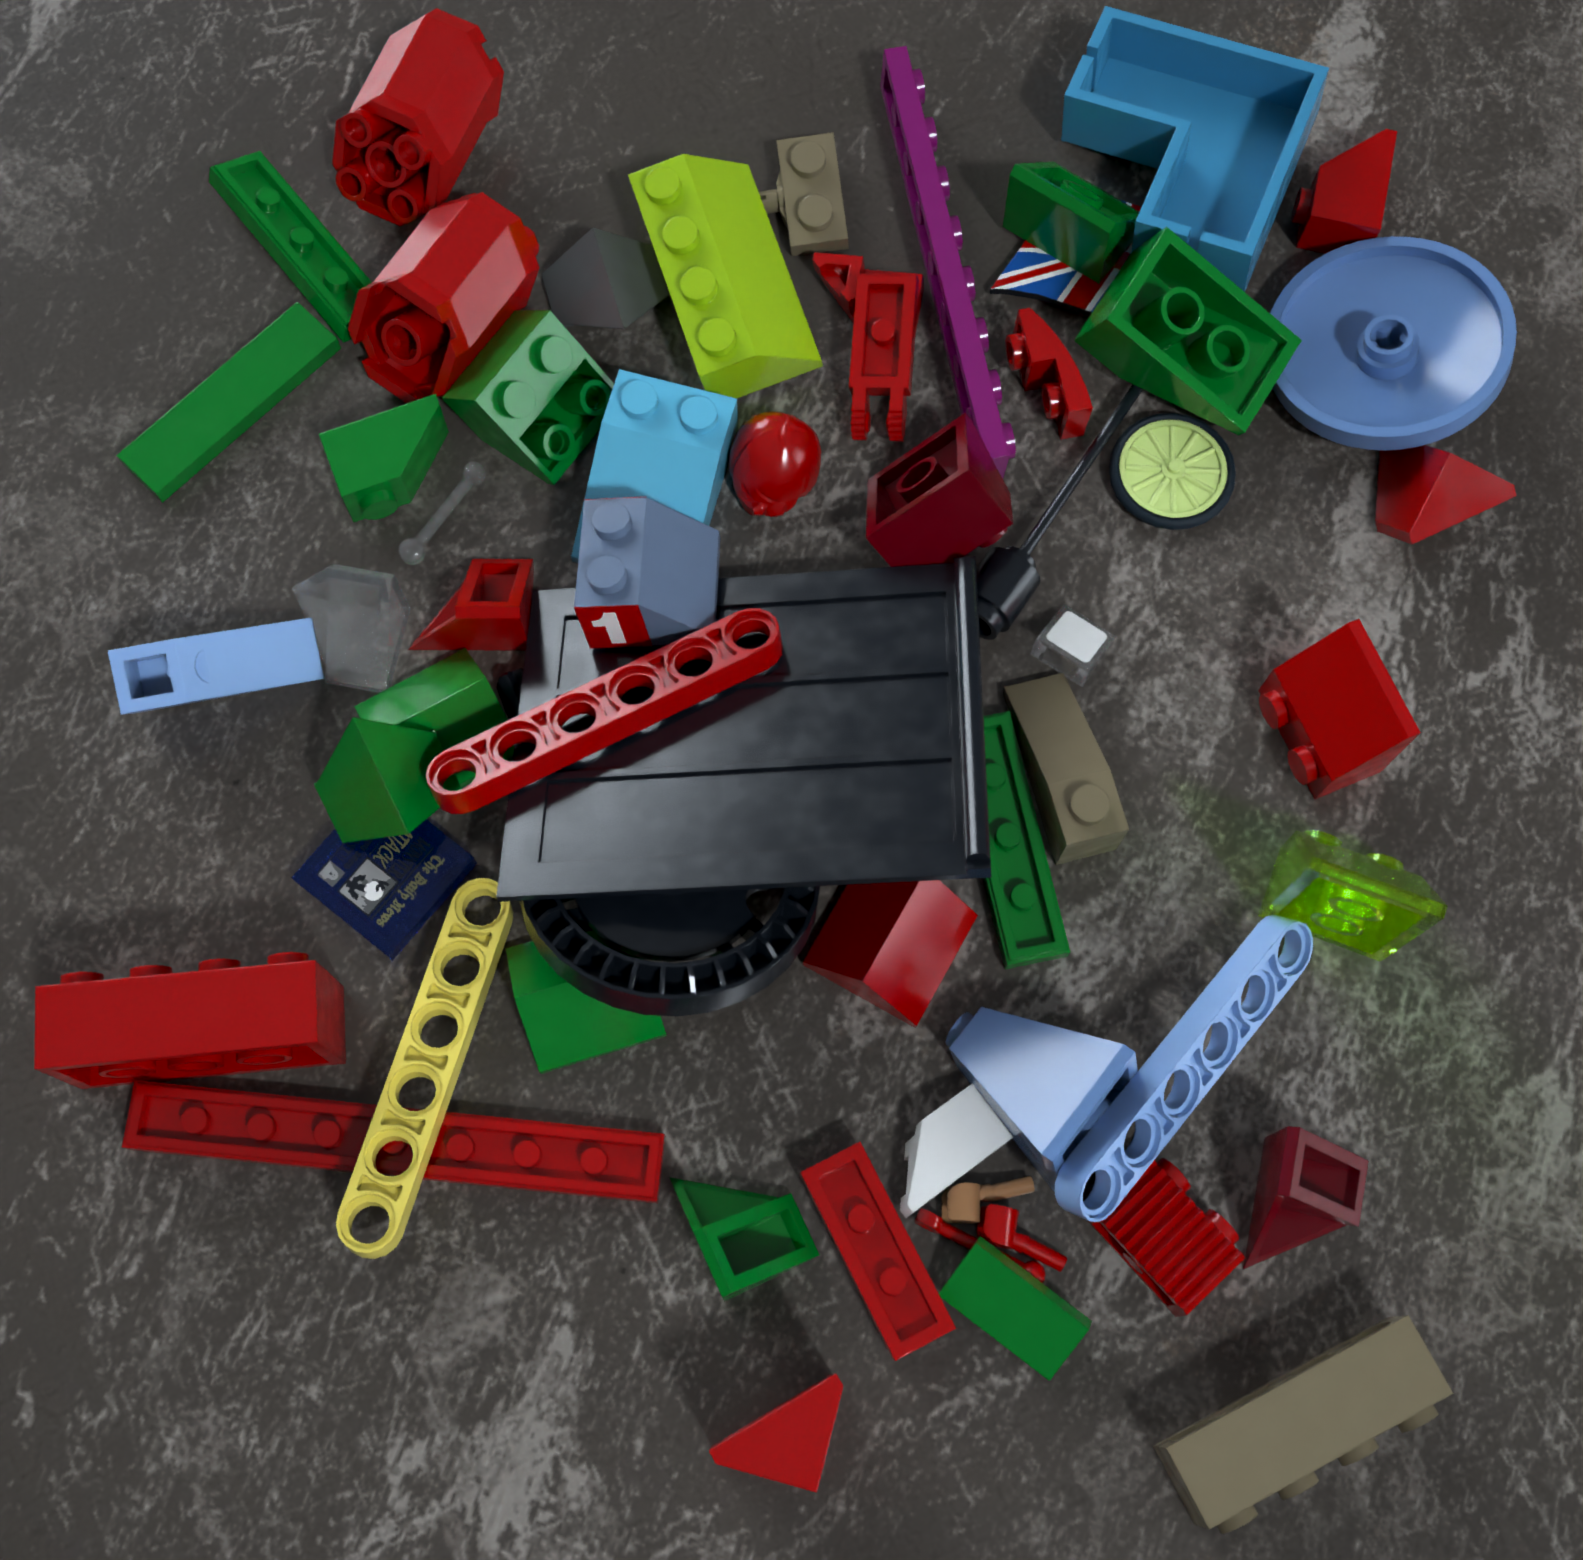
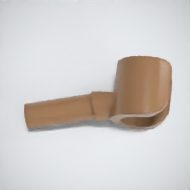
[942,1176,1035,1224]

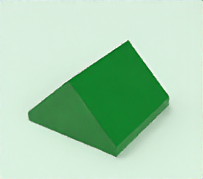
[1002,162,1139,284]
[354,648,514,788]
[506,931,667,1074]

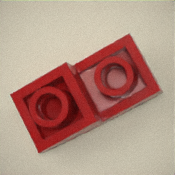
[1005,308,1093,440]

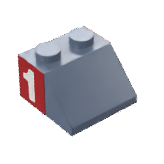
[574,496,721,649]

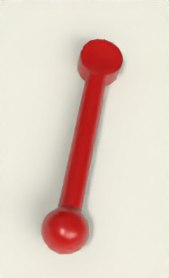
[914,1208,1046,1283]

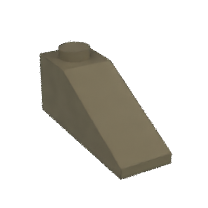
[1003,673,1129,865]

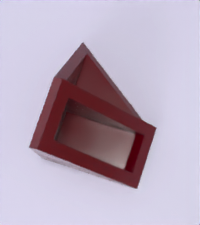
[1243,1126,1369,1270]

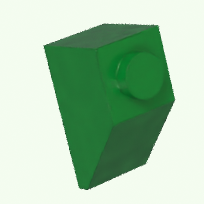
[319,394,449,522]

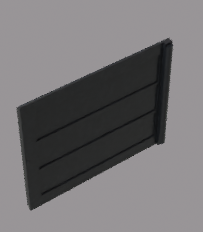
[496,556,992,902]

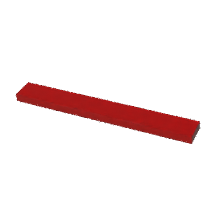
[122,1080,666,1204]

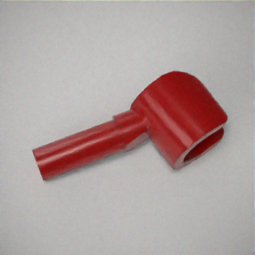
[977,1204,1067,1272]

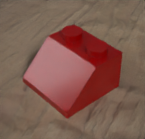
[1258,619,1421,799]

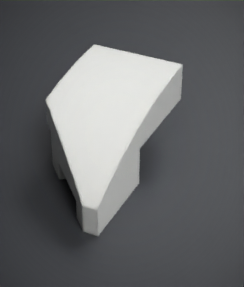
[900,1083,1013,1218]

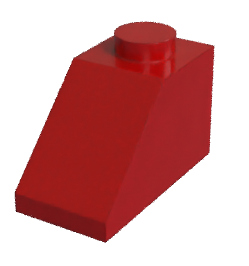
[1291,129,1397,254]

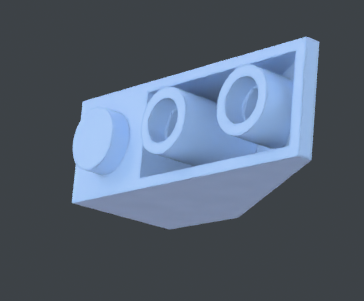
[108,618,325,715]

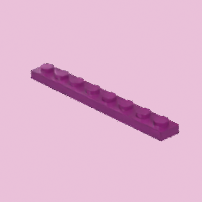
[880,46,1016,479]

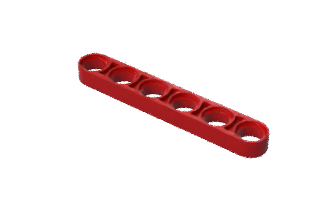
[426,608,783,814]

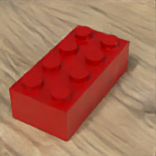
[34,952,346,1089]

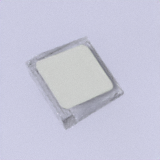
[1031,604,1116,687]

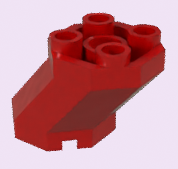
[332,8,504,226]
[348,192,540,403]

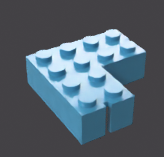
[1061,6,1329,292]

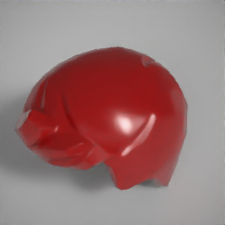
[729,411,821,517]

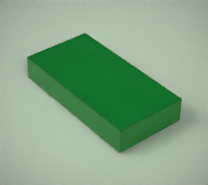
[939,1236,1092,1381]

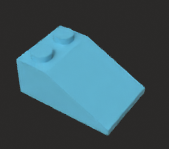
[571,369,738,563]

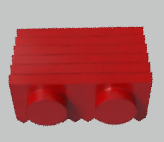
[1087,1158,1245,1317]

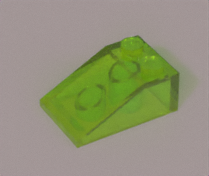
[1258,830,1448,962]

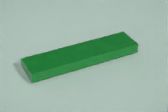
[209,151,372,343]
[116,302,341,503]
[983,711,1070,969]

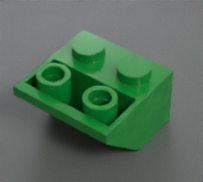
[442,310,614,485]

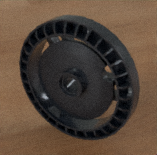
[520,886,820,1017]

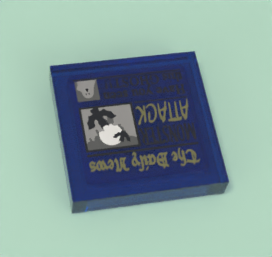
[291,820,477,961]

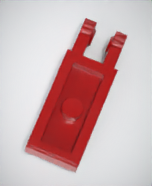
[849,274,919,441]

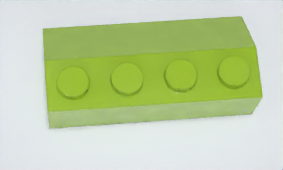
[628,154,823,398]

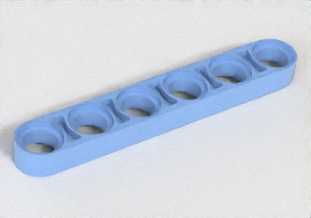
[1055,915,1313,1222]

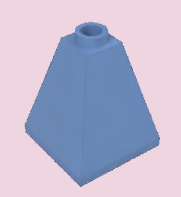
[946,1007,1138,1192]

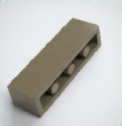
[1153,1315,1454,1534]

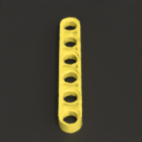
[336,878,514,1259]

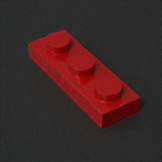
[800,1142,956,1361]

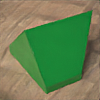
[314,717,462,843]
[669,1177,820,1302]

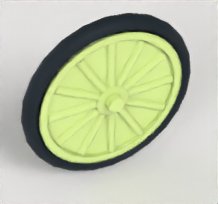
[1109,413,1236,530]

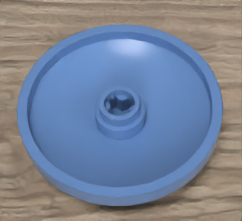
[1270,236,1517,451]

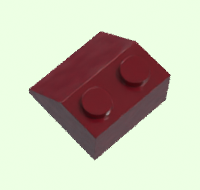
[866,413,1013,567]

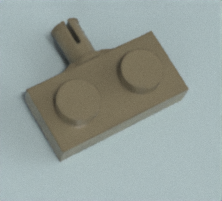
[758,132,849,256]

